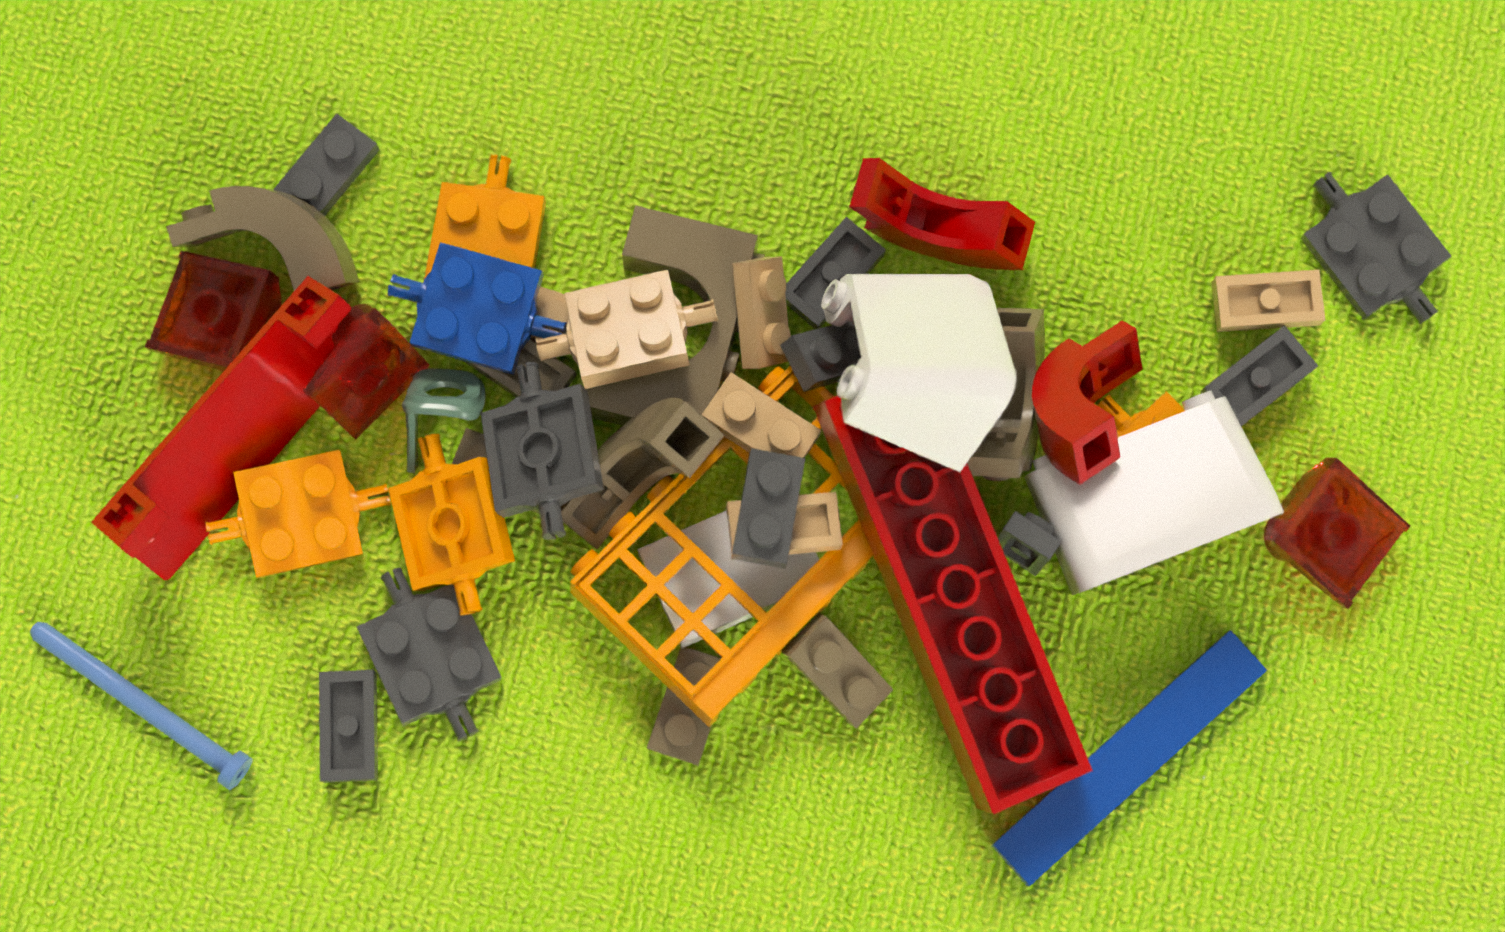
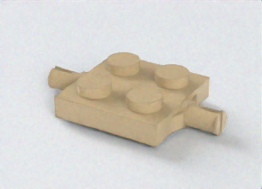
[536,270,718,389]

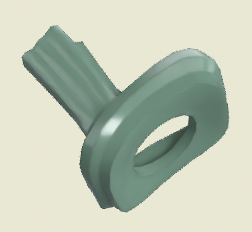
[402,368,486,473]

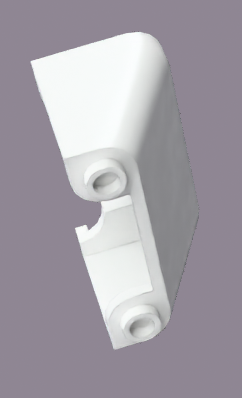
[821,274,1016,472]
[1025,390,1284,595]

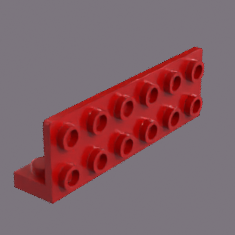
[91,276,375,580]

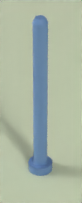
[30,622,253,790]

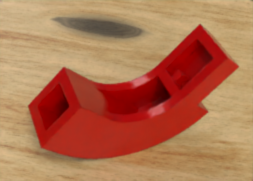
[849,158,1035,270]
[1032,320,1143,485]

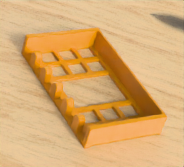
[570,366,873,727]

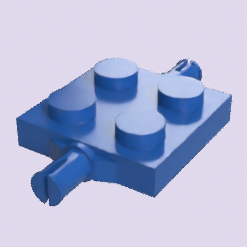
[388,242,567,375]

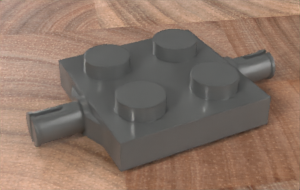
[1301,172,1451,324]
[481,362,604,540]
[357,567,501,741]

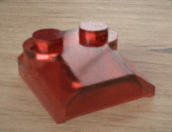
[144,250,282,373]
[303,304,430,440]
[1264,457,1411,609]

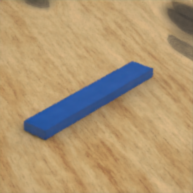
[991,630,1267,887]

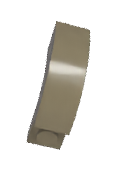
[166,186,359,291]
[967,308,1045,481]
[561,397,725,549]

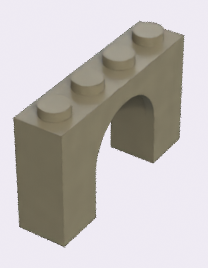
[586,205,765,426]

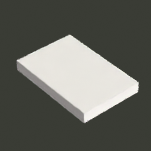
[638,511,819,648]

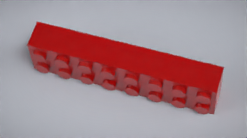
[813,395,1093,815]

